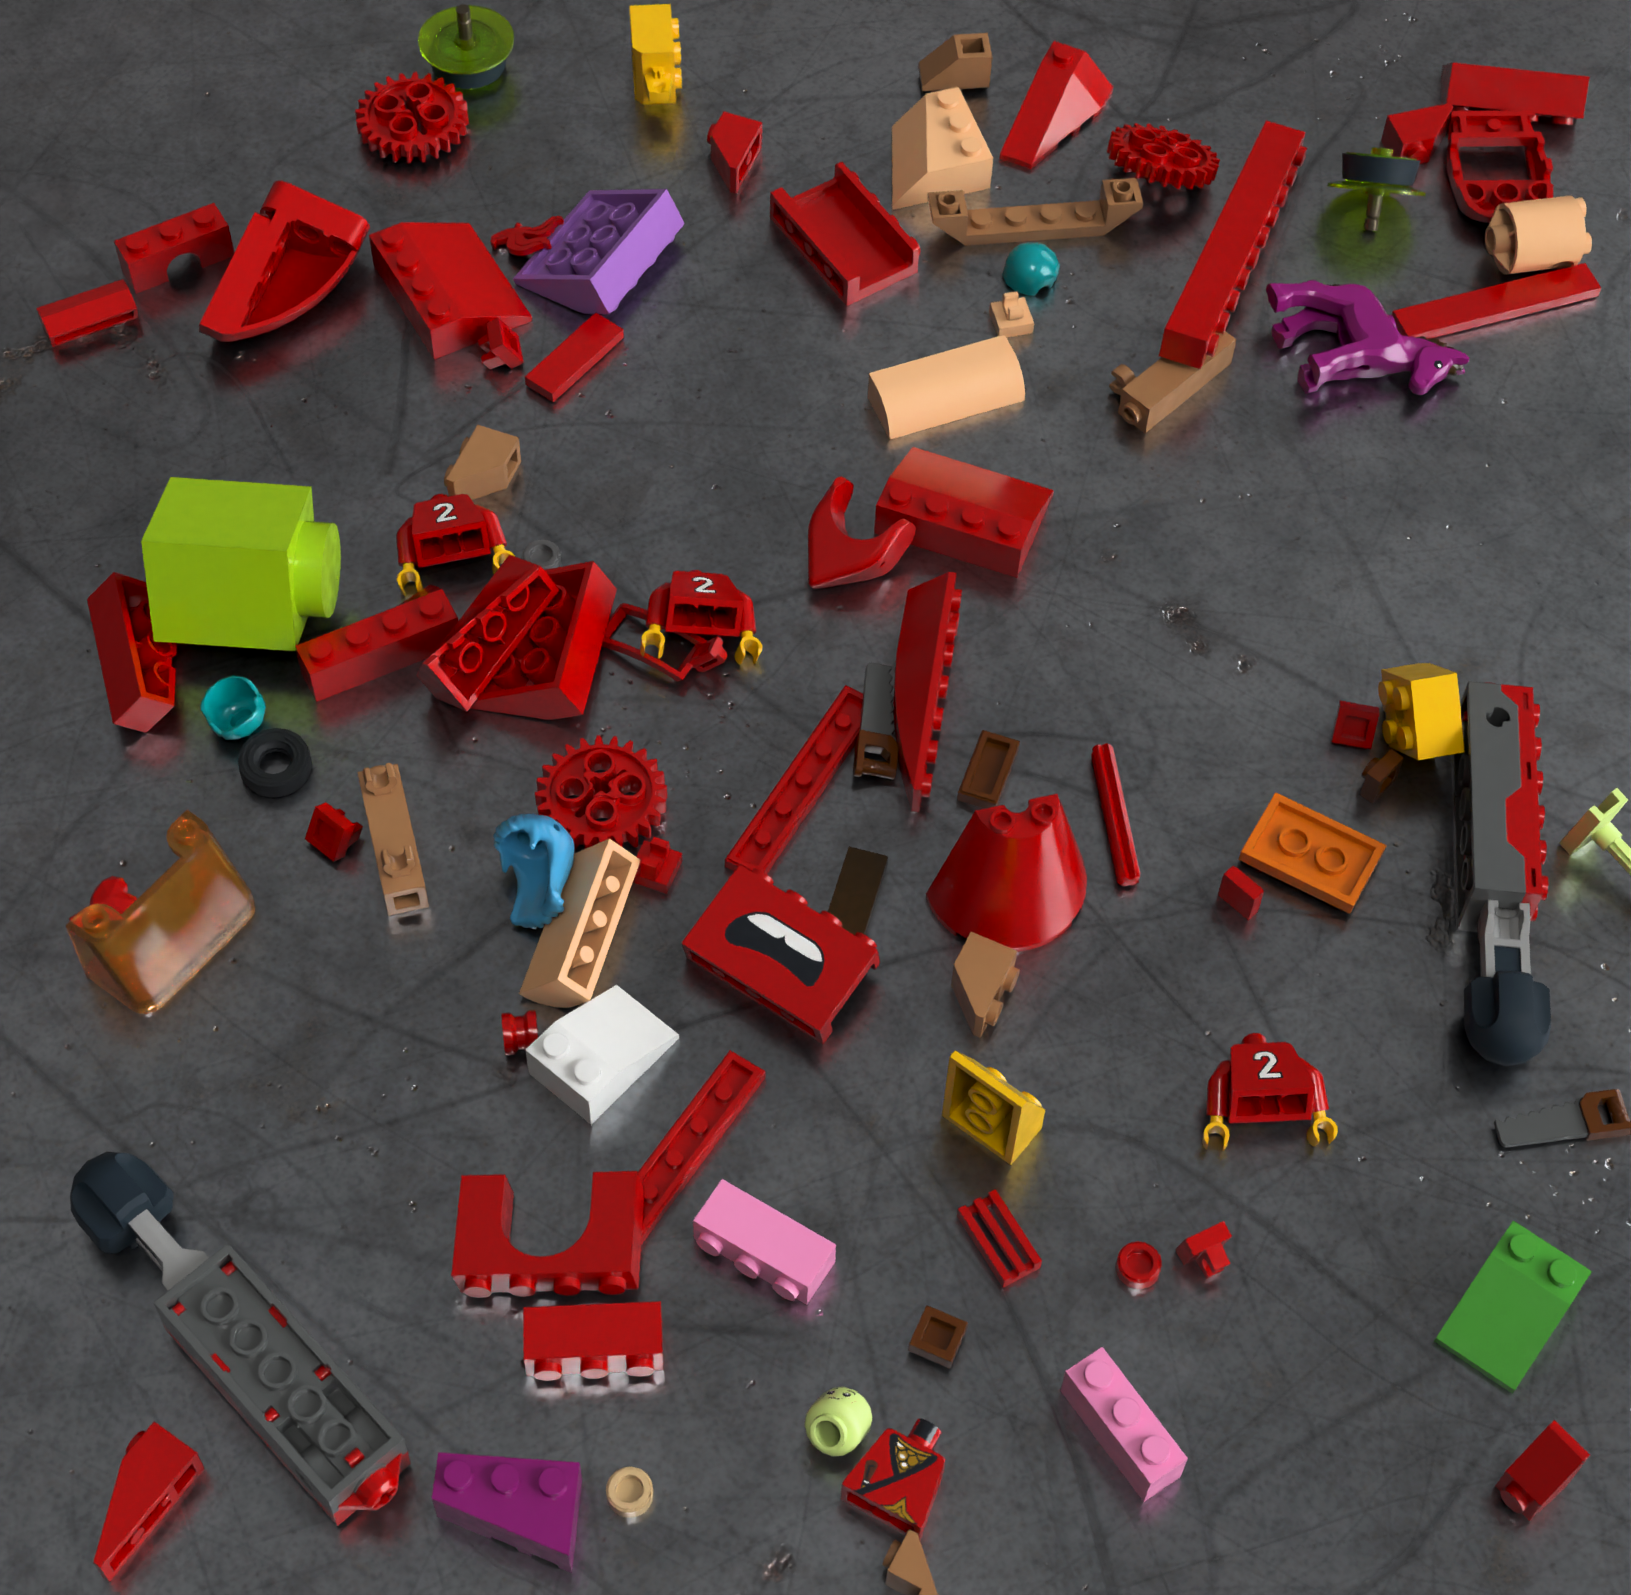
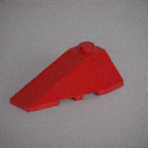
[999,41,1113,169]

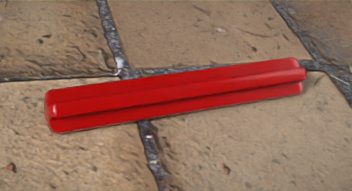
[1091,743,1140,887]

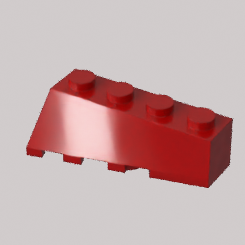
[1441,62,1590,125]
[416,555,559,711]
[87,572,177,733]
[295,584,458,702]

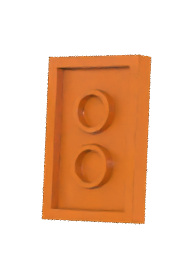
[1239,792,1387,914]

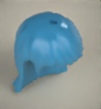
[493,814,575,930]

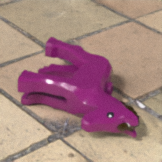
[1266,280,1469,395]

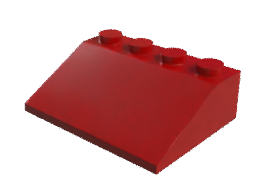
[369,222,532,360]
[874,447,1054,578]
[470,561,617,720]

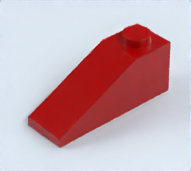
[93,1421,204,1582]

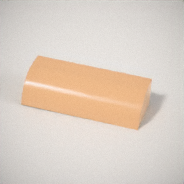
[868,334,1025,440]
[519,839,641,1008]

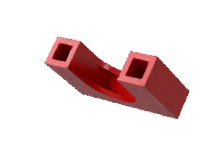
[451,1171,645,1298]

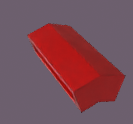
[36,279,139,347]

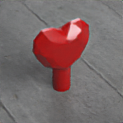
[68,876,141,932]

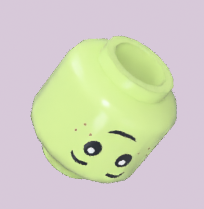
[804,1387,872,1457]

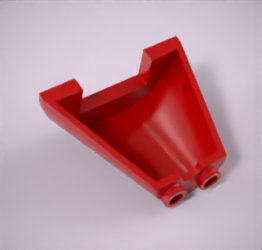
[926,794,1087,952]

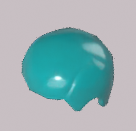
[1002,242,1060,296]
[200,675,266,740]

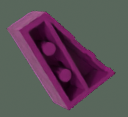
[432,1452,582,1573]

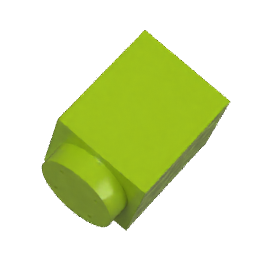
[141,477,341,651]

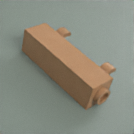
[1109,331,1236,433]
[357,763,429,916]

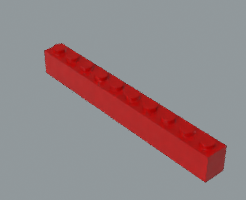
[1159,120,1308,369]

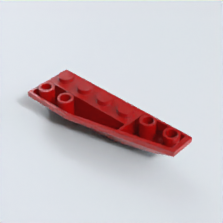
[893,572,962,812]

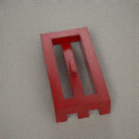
[957,1189,1042,1288]

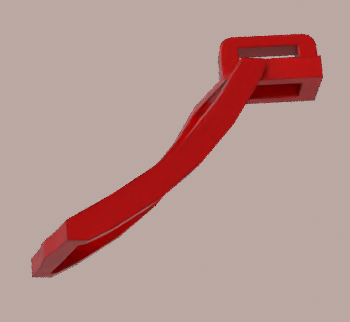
[602,603,727,681]

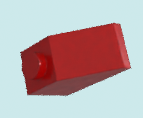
[1381,103,1453,165]
[707,111,762,194]
[1495,1420,1590,1521]

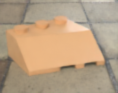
[892,87,993,210]

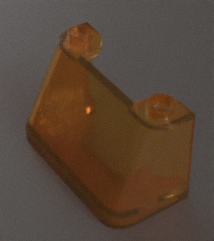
[66,810,256,1014]

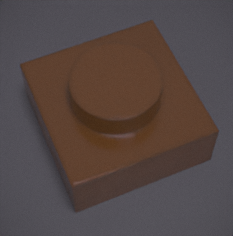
[1360,749,1404,804]
[908,1305,968,1369]

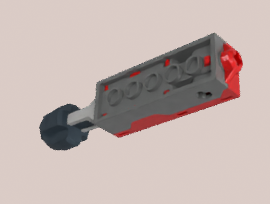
[1452,681,1551,1066]
[70,1152,411,1526]

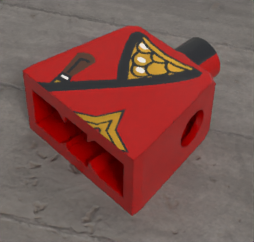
[840,1418,946,1539]

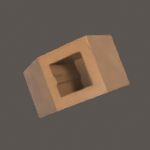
[918,33,992,91]
[444,425,521,500]
[951,932,1020,1038]

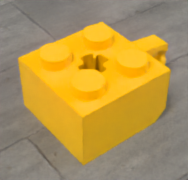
[629,4,682,105]
[1378,663,1465,761]

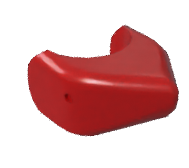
[808,476,916,589]

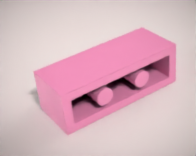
[693,1179,836,1305]
[1060,1347,1188,1502]

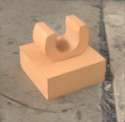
[989,291,1034,338]

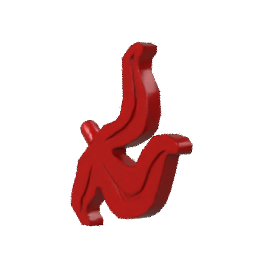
[491,216,564,256]

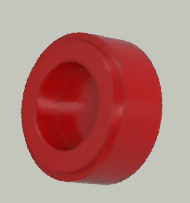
[1115,1242,1162,1289]

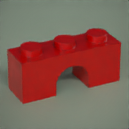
[114,203,235,294]

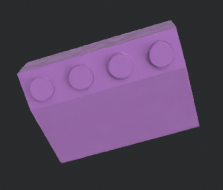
[513,189,685,315]

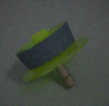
[418,4,514,89]
[1327,147,1426,231]

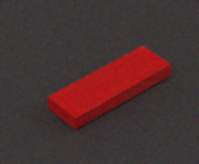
[525,312,624,402]

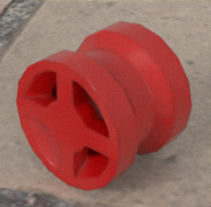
[501,1010,539,1056]

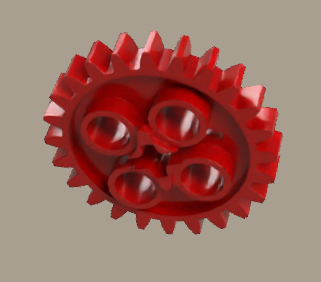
[355,72,469,164]
[1106,123,1220,189]
[535,735,667,850]

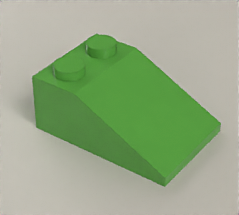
[1434,1220,1592,1394]

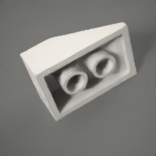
[526,985,679,1125]

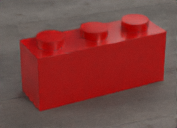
[523,1301,664,1381]

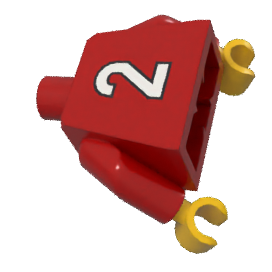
[396,494,515,596]
[640,570,762,664]
[1202,1033,1338,1151]

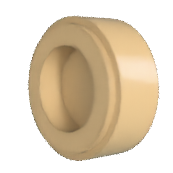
[606,1467,653,1518]

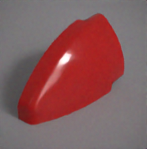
[199,180,370,342]

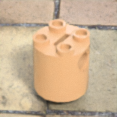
[1485,195,1592,275]

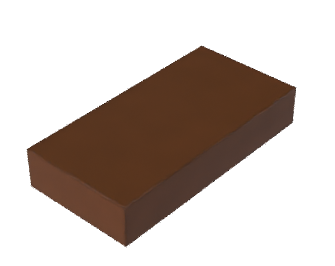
[957,730,1020,809]

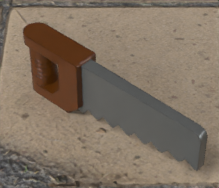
[853,663,899,780]
[1494,1089,1631,1147]

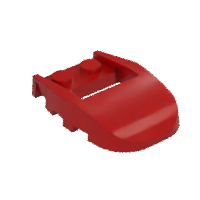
[1446,110,1554,223]

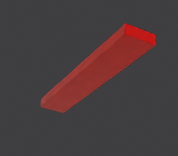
[1392,263,1601,339]
[725,685,863,874]
[638,1050,766,1245]

